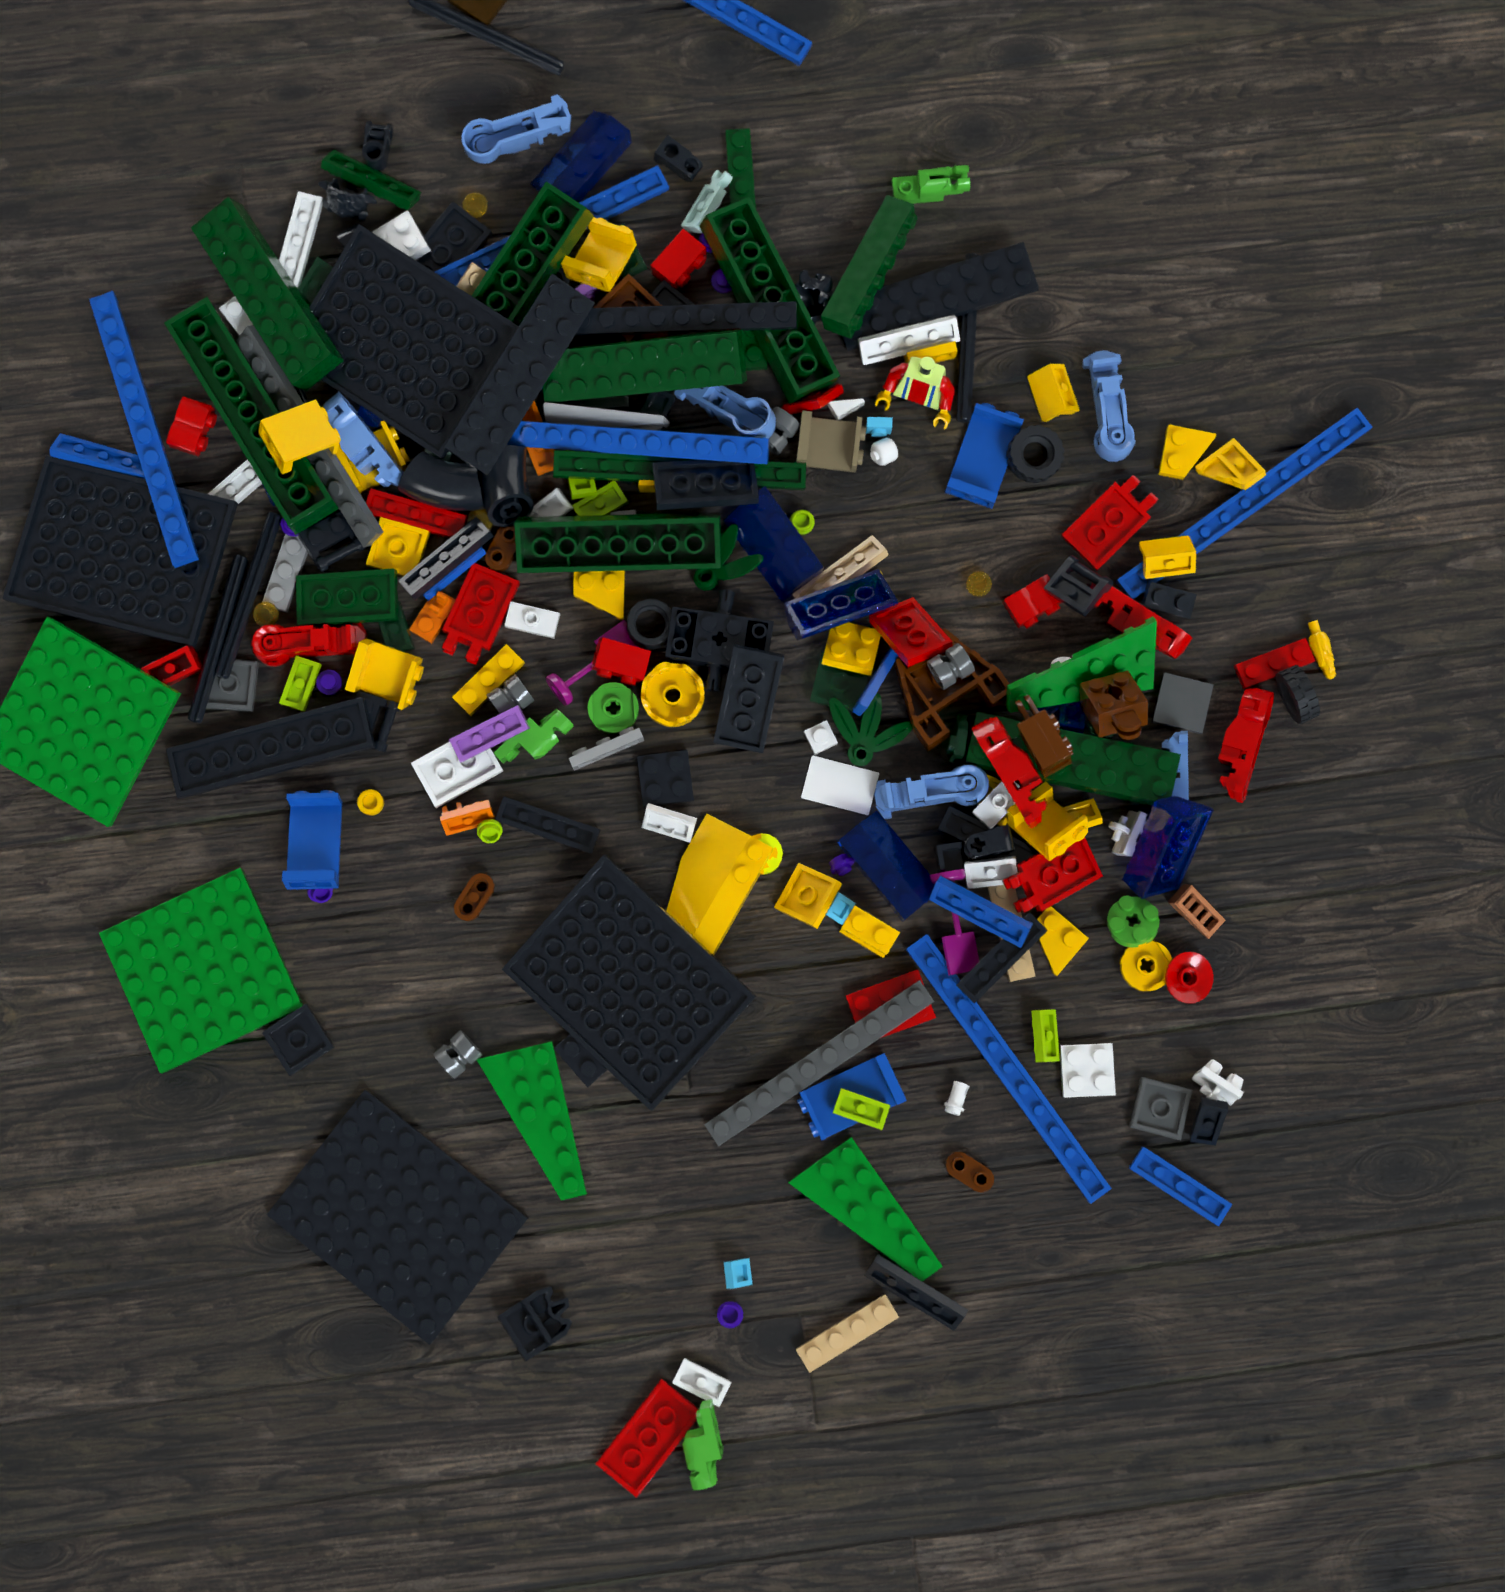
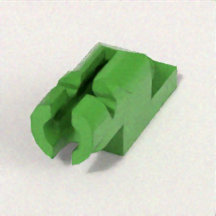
[892,165,970,204]
[493,708,574,764]
[683,1399,723,1490]

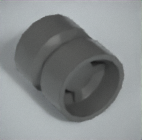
[769,407,800,455]
[927,643,975,690]
[486,674,534,714]
[433,1030,483,1079]

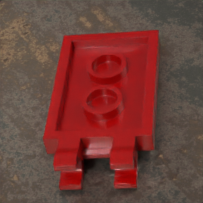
[1061,475,1158,571]
[442,563,520,665]
[1002,837,1103,913]

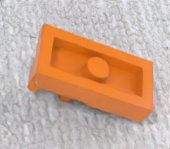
[409,591,455,644]
[440,800,495,836]

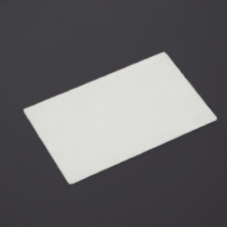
[801,756,879,815]

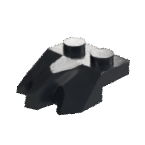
[497,1286,572,1362]

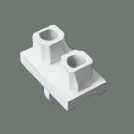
[1108,811,1154,858]
[1192,1059,1244,1105]

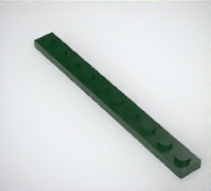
[725,128,767,371]
[553,450,806,490]

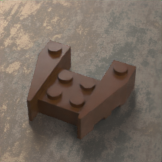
[895,628,1009,752]

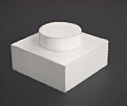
[804,720,838,755]

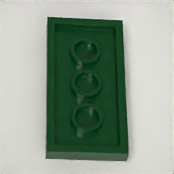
[296,568,398,626]

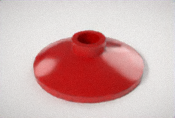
[1165,952,1213,1004]

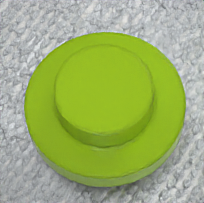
[789,510,815,535]
[477,819,503,843]

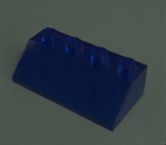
[530,111,632,203]
[724,486,824,602]
[784,569,898,640]
[1122,796,1214,899]
[838,811,935,922]

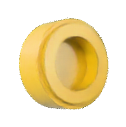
[357,789,384,816]

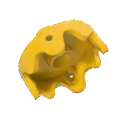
[641,662,704,727]

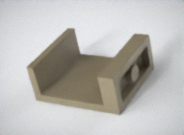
[797,411,866,473]

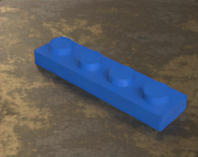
[50,433,145,479]
[929,876,1033,948]
[1128,1147,1232,1226]

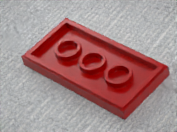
[596,1379,699,1498]

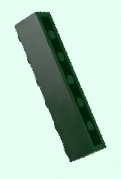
[821,195,917,339]

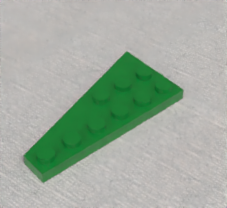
[1006,617,1157,713]
[477,1042,587,1200]
[788,1137,943,1281]

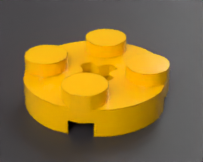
[1120,941,1172,991]

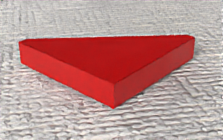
[781,384,844,414]

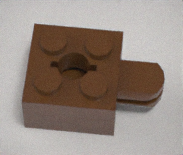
[594,274,668,342]
[1080,670,1148,740]
[1015,694,1073,778]

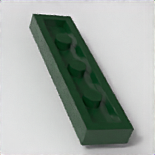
[321,150,421,210]

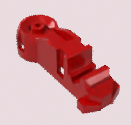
[1090,583,1193,659]
[251,623,368,666]
[1218,688,1274,803]
[972,717,1047,829]

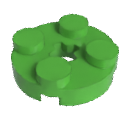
[588,682,639,734]
[1107,895,1159,948]

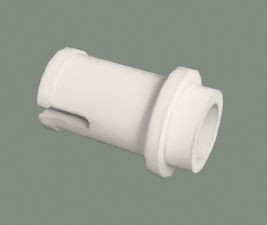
[944,1081,970,1116]

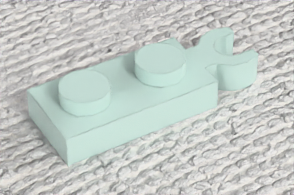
[681,170,732,233]

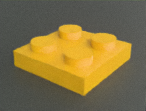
[366,517,430,577]
[822,619,881,676]
[774,863,842,929]

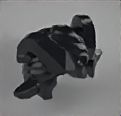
[318,178,377,222]
[794,270,833,325]

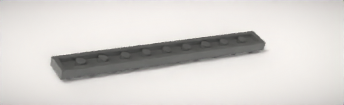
[236,325,384,548]
[704,980,934,1146]

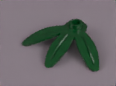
[694,524,763,591]
[829,693,912,766]

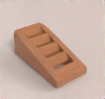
[1168,884,1226,939]

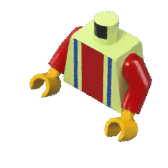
[875,356,955,429]

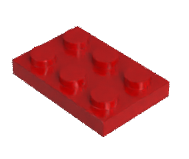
[869,597,953,667]
[845,969,936,1038]

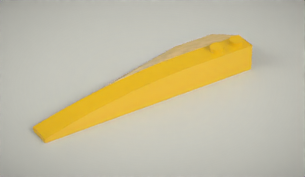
[666,814,773,955]

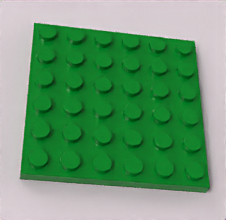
[0,617,181,827]
[99,868,303,1074]

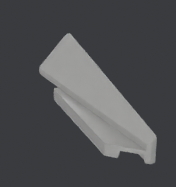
[543,402,670,430]

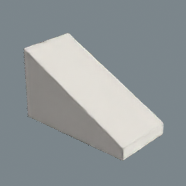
[828,399,865,420]

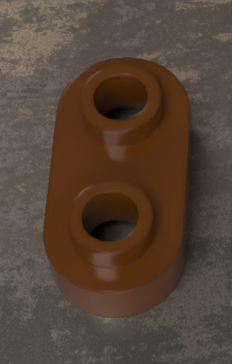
[485,526,516,572]
[454,873,495,921]
[945,1152,994,1193]

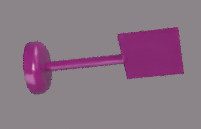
[545,620,647,706]
[930,869,979,975]

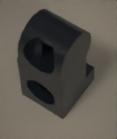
[654,135,703,182]

